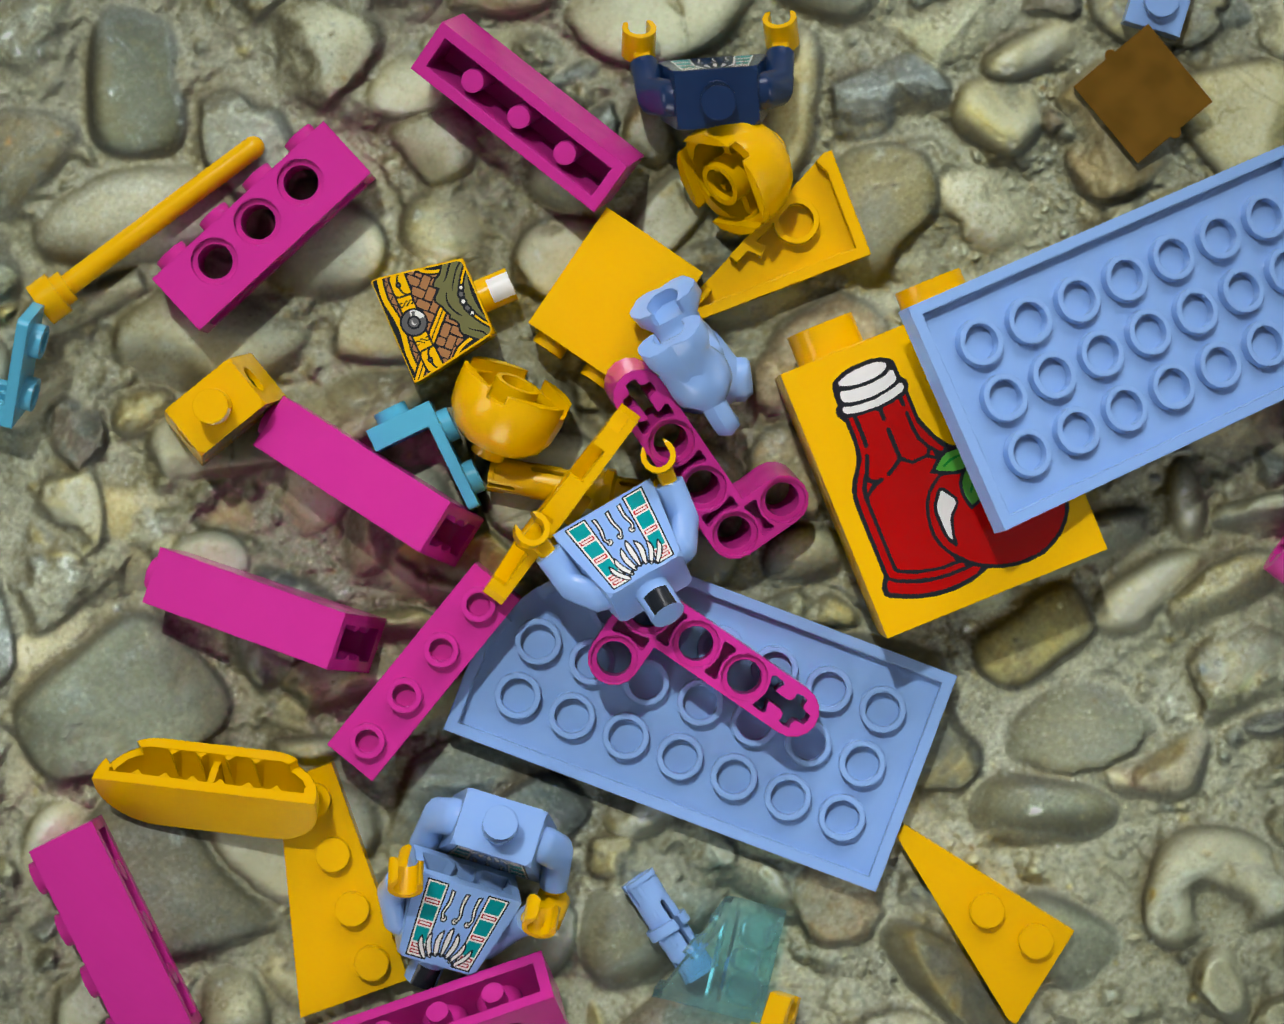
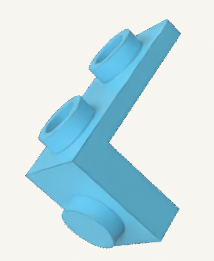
[0,302,50,429]
[366,401,486,510]

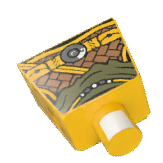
[371,258,518,385]
[164,353,288,466]

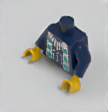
[621,10,800,130]

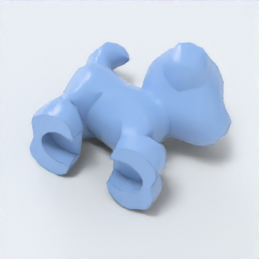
[629,275,753,436]

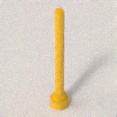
[26,136,265,324]

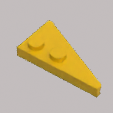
[698,150,871,319]
[483,403,641,605]
[897,822,1074,1024]

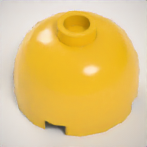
[676,123,793,235]
[451,356,572,463]

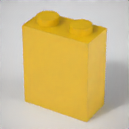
[528,207,703,390]

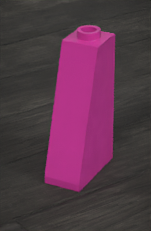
[253,396,484,567]
[142,547,387,673]

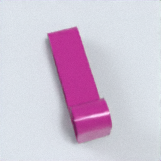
[604,358,809,559]
[588,599,819,737]

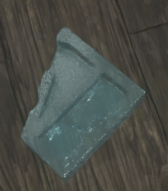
[652,896,787,1024]

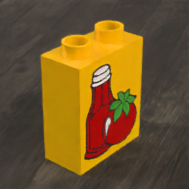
[775,268,1107,639]

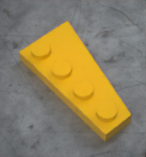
[283,761,407,1018]

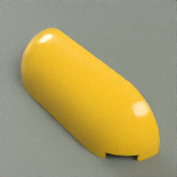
[92,738,319,839]

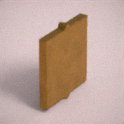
[1073,24,1213,163]

